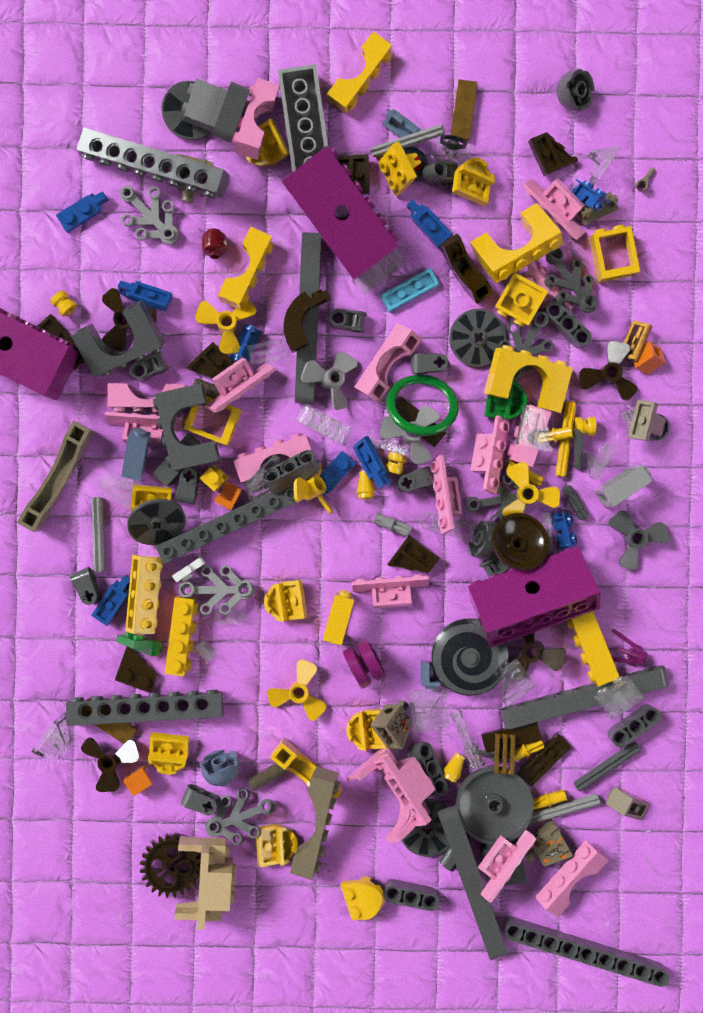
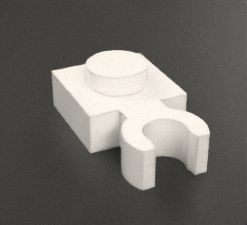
[172,557,205,582]

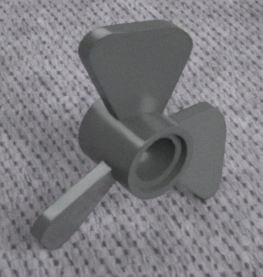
[608,510,670,570]

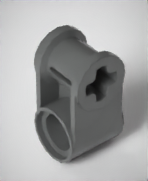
[422,160,458,186]
[329,309,367,333]
[130,351,169,381]
[411,353,448,374]
[396,466,434,492]
[175,467,200,505]
[479,555,510,578]
[70,566,102,605]
[181,784,220,816]

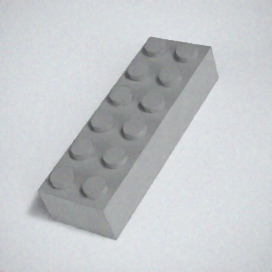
[278,64,328,172]

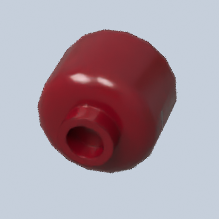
[202,228,227,259]

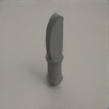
[574,428,584,470]
[472,748,508,763]

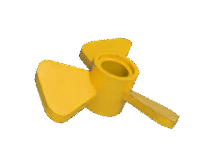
[195,300,256,354]
[502,462,560,517]
[294,464,334,515]
[267,659,326,721]

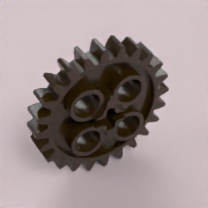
[140,832,201,898]

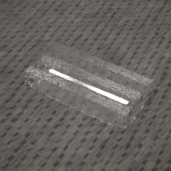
[247,338,289,365]

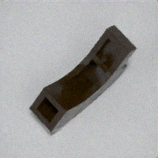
[441,234,493,304]
[284,289,330,353]

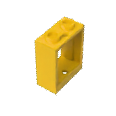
[589,224,640,283]
[182,396,242,446]
[323,589,354,645]

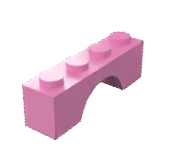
[233,78,280,160]
[354,323,422,403]
[107,383,188,413]
[233,433,312,483]
[536,840,609,917]

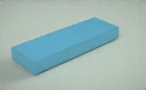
[380,267,440,313]

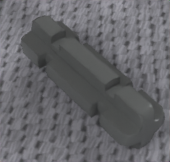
[562,485,589,520]

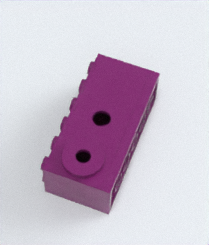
[282,146,399,280]
[0,308,81,400]
[468,546,601,648]

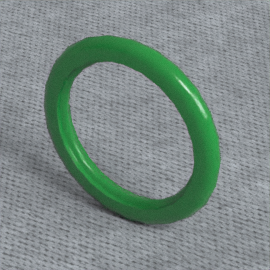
[386,374,459,436]

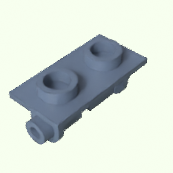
[382,108,422,147]

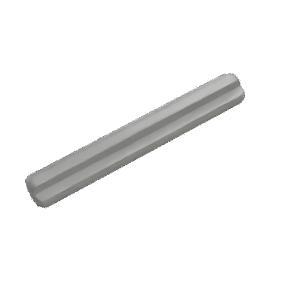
[371,125,445,157]
[91,497,105,572]
[529,794,601,825]

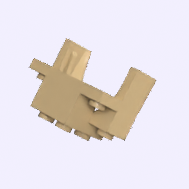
[174,836,236,930]

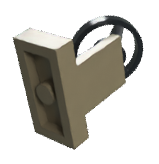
[628,400,669,442]

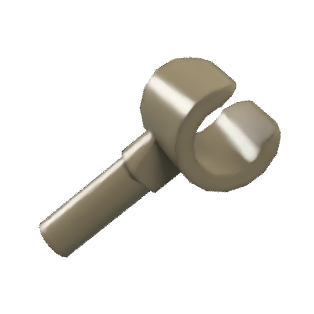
[635,167,655,192]

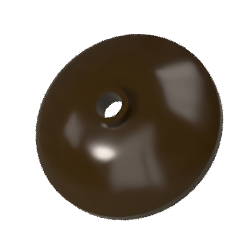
[492,513,549,570]

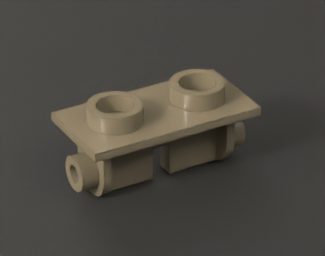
[578,192,619,225]

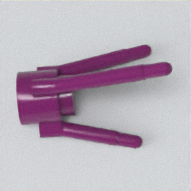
[611,629,647,666]

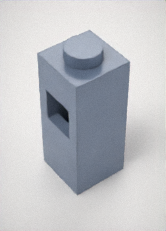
[121,428,151,481]

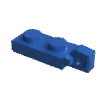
[56,191,109,233]
[406,199,453,249]
[118,280,173,312]
[353,436,391,489]
[315,451,356,498]
[91,575,130,626]

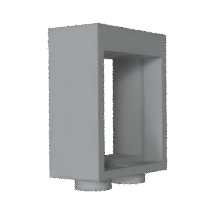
[594,465,652,507]

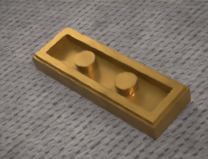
[450,79,477,141]
[84,697,138,744]

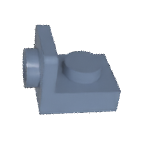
[420,660,441,690]

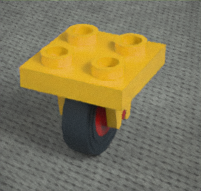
[378,142,428,196]

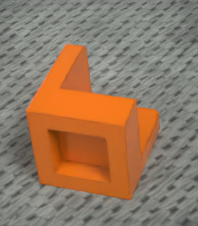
[634,341,666,375]
[214,482,243,510]
[123,764,153,797]

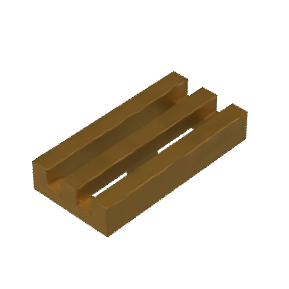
[624,320,653,362]
[494,734,515,775]

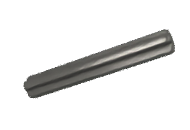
[574,742,641,792]

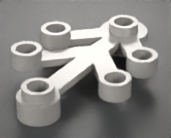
[120,186,179,244]
[179,565,255,616]

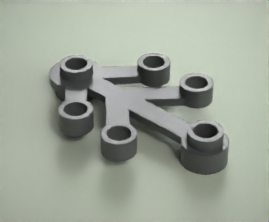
[544,248,597,313]
[498,312,554,381]
[465,474,538,525]
[205,789,276,845]

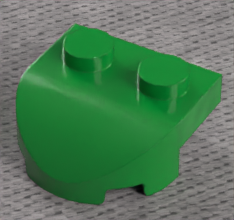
[484,381,527,419]
[117,631,162,656]

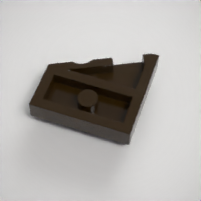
[528,132,578,176]
[337,154,370,195]
[187,342,234,378]
[387,534,440,573]
[115,647,158,693]

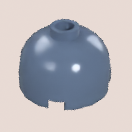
[200,750,240,787]

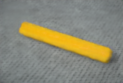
[555,401,576,477]

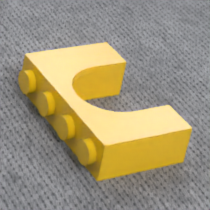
[470,203,563,283]
[484,345,573,413]

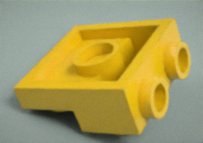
[495,272,548,327]

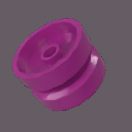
[343,639,386,689]

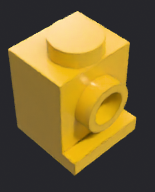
[200,465,229,491]

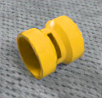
[50,290,78,317]
[573,417,597,436]
[385,452,408,475]

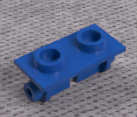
[572,179,611,211]
[229,324,262,362]
[552,510,578,551]

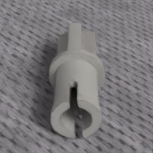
[373,512,412,536]

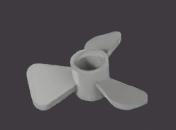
[301,352,358,410]
[380,406,439,465]

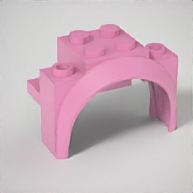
[346,748,435,843]

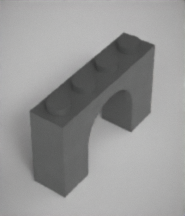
[71,300,165,377]
[153,383,221,471]

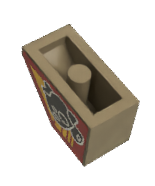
[606,787,650,820]

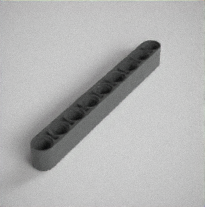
[295,232,322,404]
[500,665,670,729]
[437,805,508,961]
[503,917,670,987]

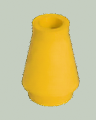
[356,471,375,500]
[443,753,465,783]

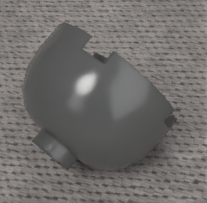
[557,69,594,111]
[468,520,496,560]

